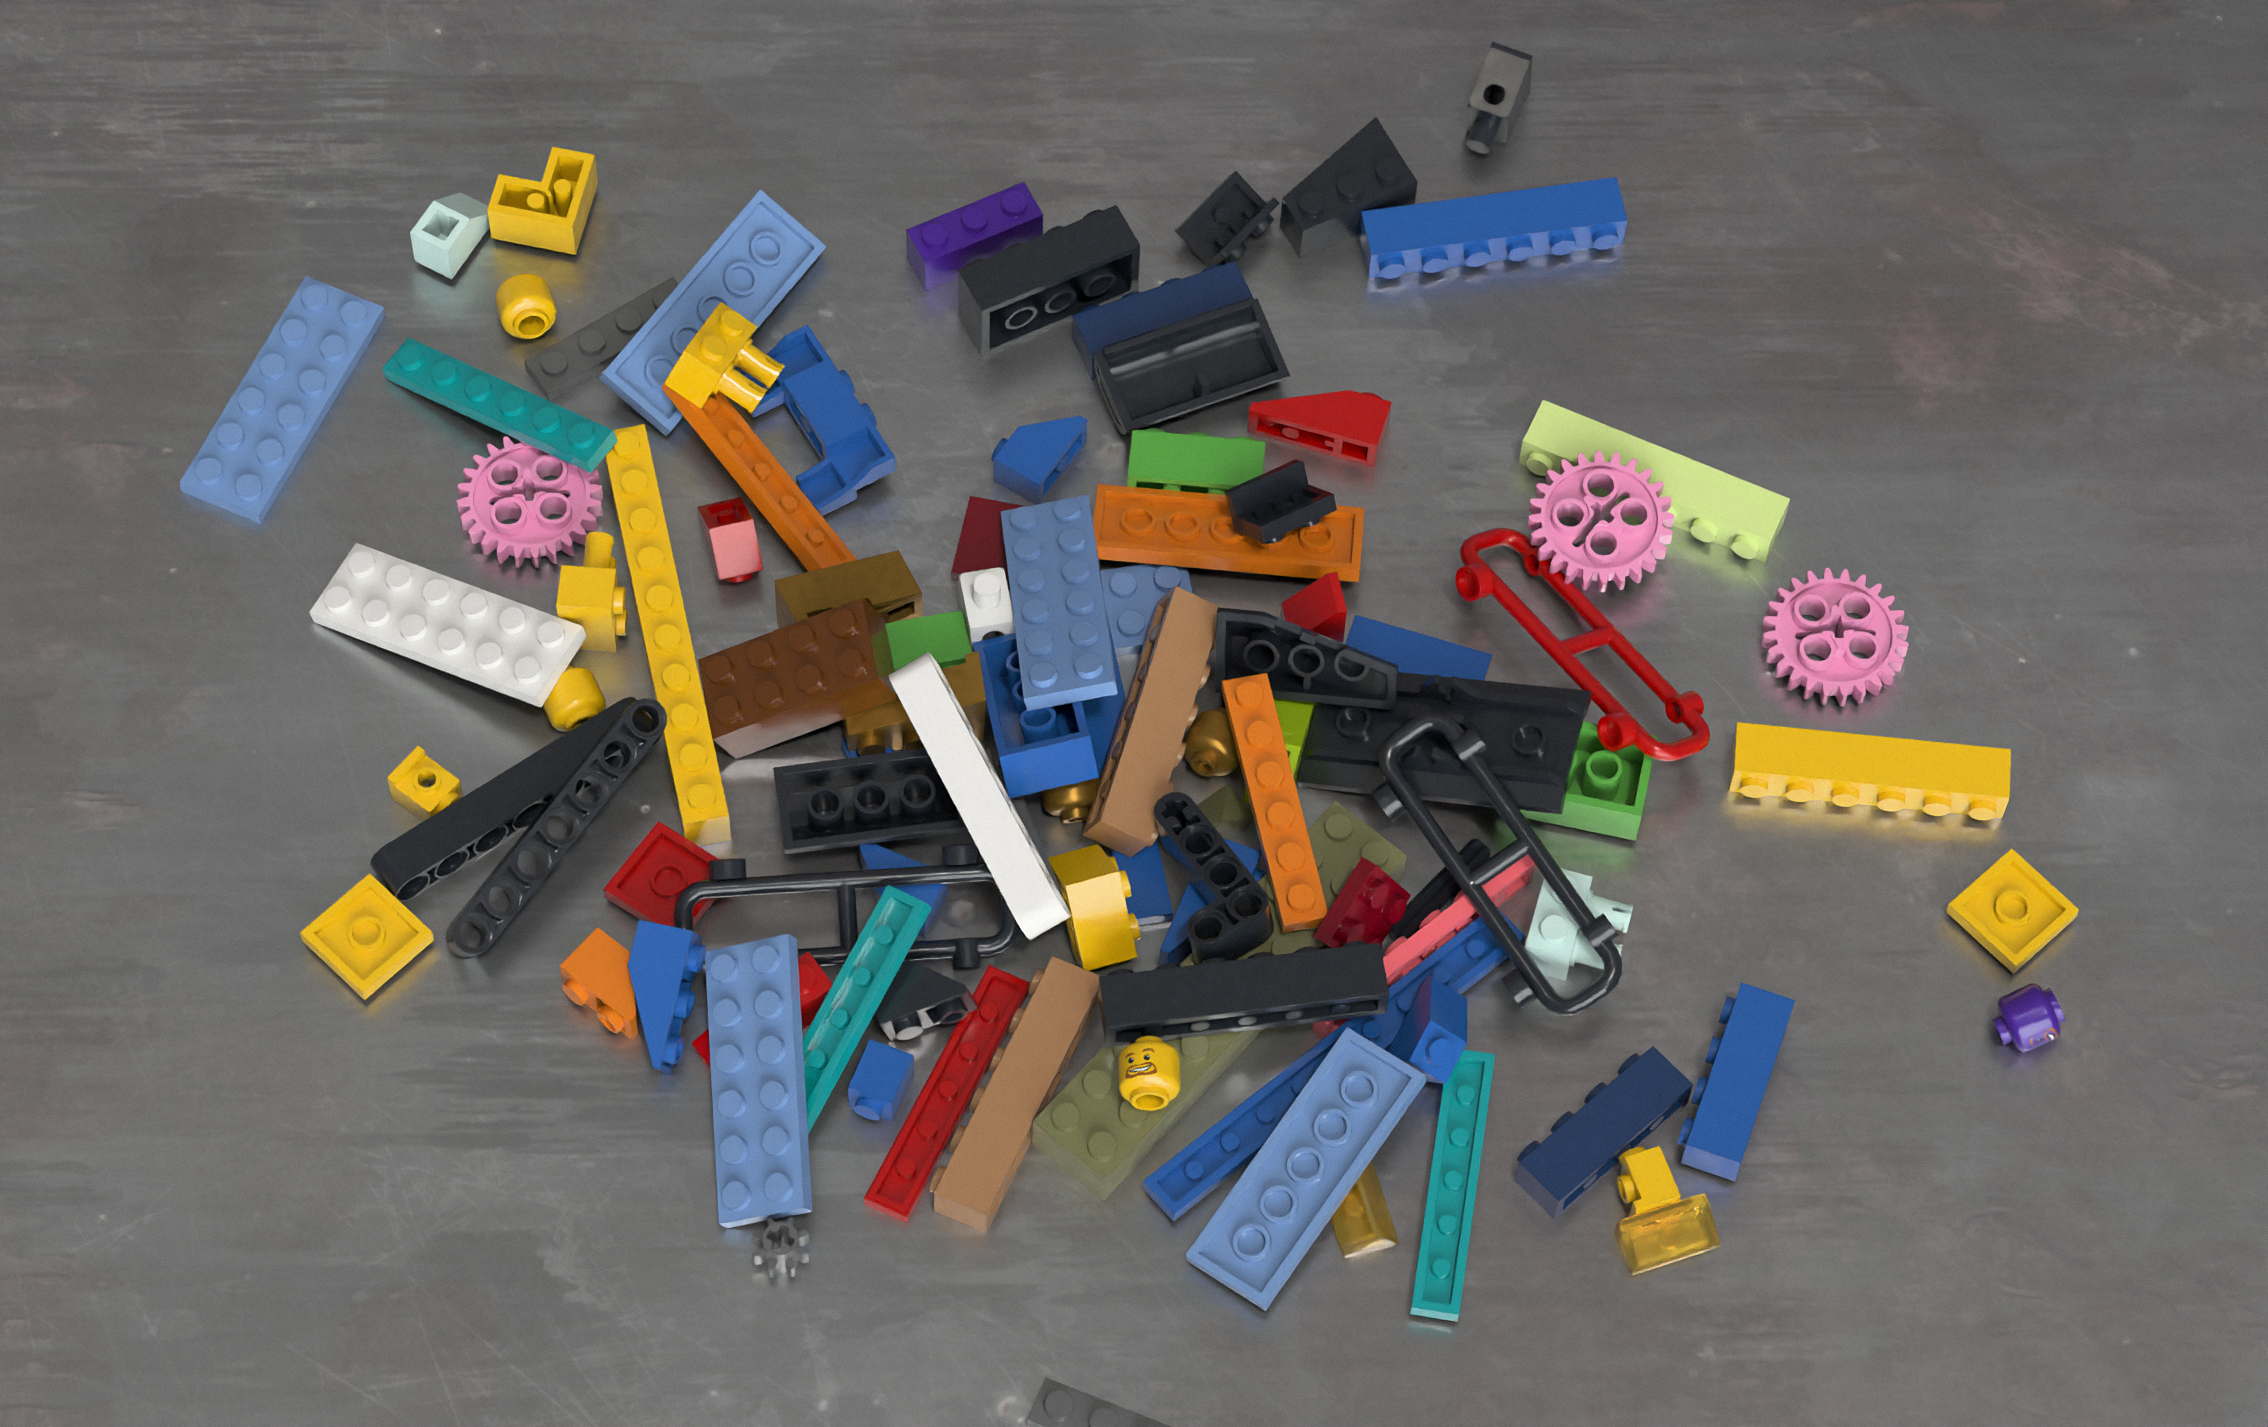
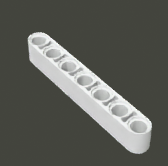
[889,652,1071,940]

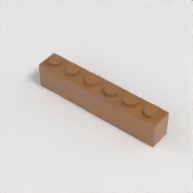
[1082,586,1221,858]
[929,956,1100,1233]

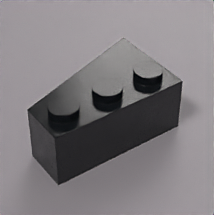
[1280,117,1418,259]

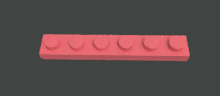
[1312,854,1535,1040]

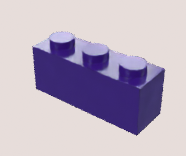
[906,182,1043,291]

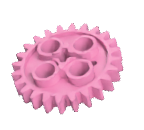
[457,436,603,568]
[1527,451,1675,592]
[1761,568,1909,706]

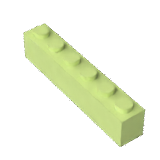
[1519,400,1790,563]

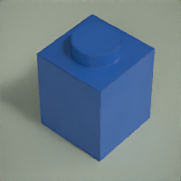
[848,1039,914,1122]

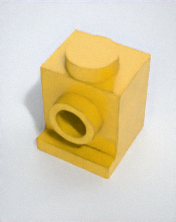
[387,746,463,821]
[1616,1146,1681,1228]

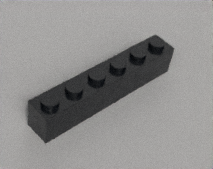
[1098,941,1389,1048]

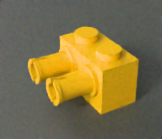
[664,302,785,414]
[556,532,628,652]

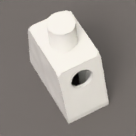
[957,567,1016,653]

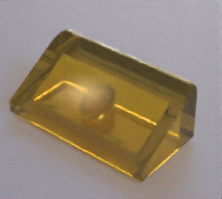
[1331,1160,1399,1258]
[1614,1193,1721,1276]

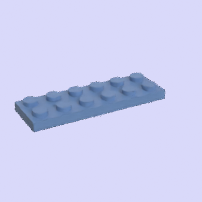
[598,189,827,436]
[179,276,386,524]
[1001,495,1118,711]
[705,934,812,1228]
[1185,1027,1427,1311]

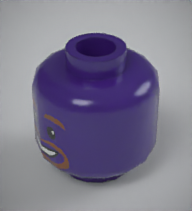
[1992,983,2066,1052]

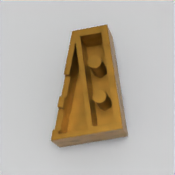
[774,550,923,628]
[843,651,986,756]

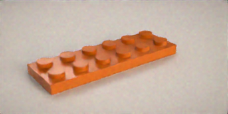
[1093,484,1364,583]

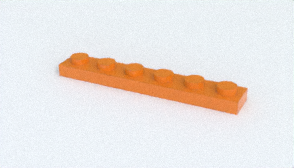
[661,377,857,572]
[1221,673,1328,933]

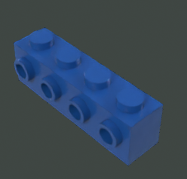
[1677,982,1795,1181]

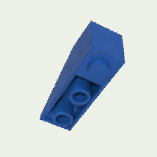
[628,920,706,1074]

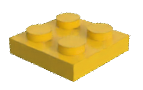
[1946,848,2079,974]
[300,873,434,1000]

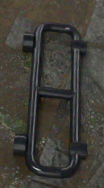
[1371,712,1622,1016]
[674,844,1020,972]

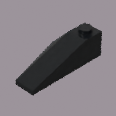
[1215,607,1398,710]

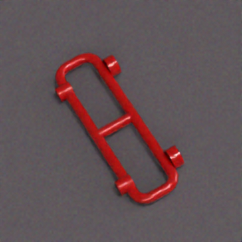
[1455,528,1710,762]

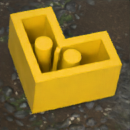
[487,146,598,255]
[1048,844,1141,971]

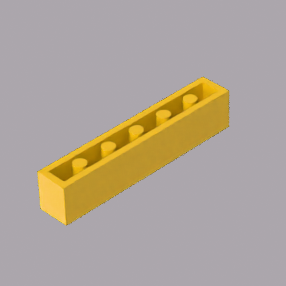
[1729,722,2011,820]

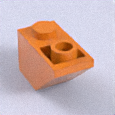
[560,927,638,1040]

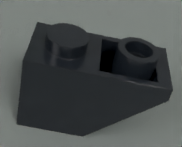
[876,959,978,1041]

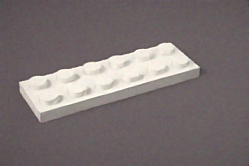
[309,543,587,708]

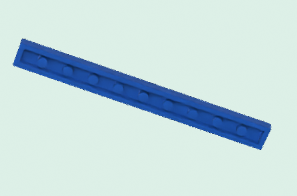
[1143,908,1526,1222]

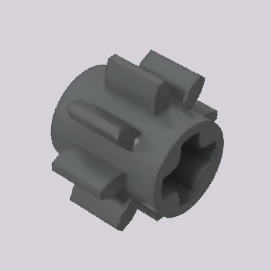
[752,1217,810,1278]

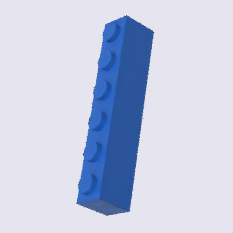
[1359,177,1628,279]

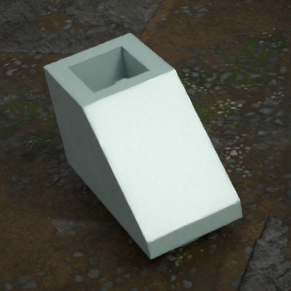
[410,192,490,279]

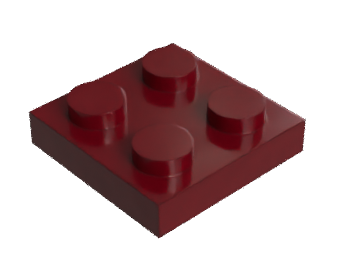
[1313,857,1411,949]

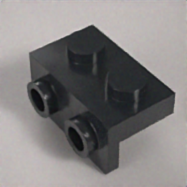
[1175,171,1280,267]
[1226,459,1337,544]

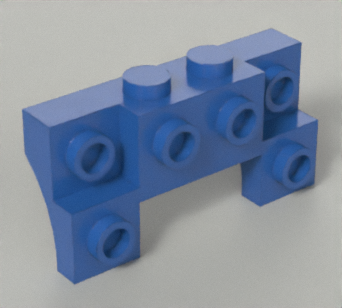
[739,325,896,516]

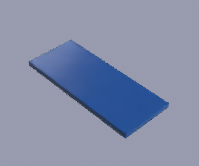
[1345,615,1492,680]

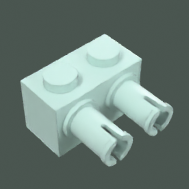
[1525,868,1634,981]

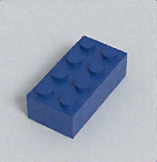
[973,633,1099,798]

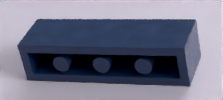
[1072,261,1254,380]
[1515,1046,1693,1220]

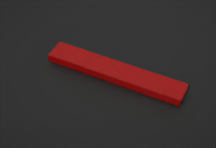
[864,965,1031,1223]

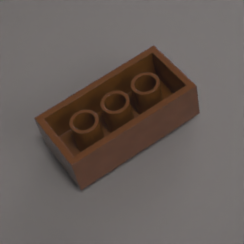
[698,598,899,759]

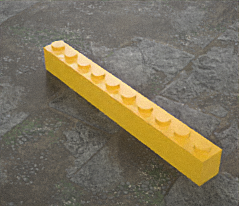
[604,424,731,846]

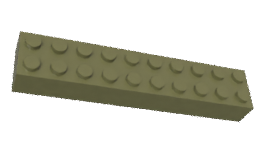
[1032,801,1407,1201]

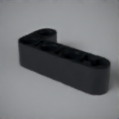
[1154,792,1274,964]

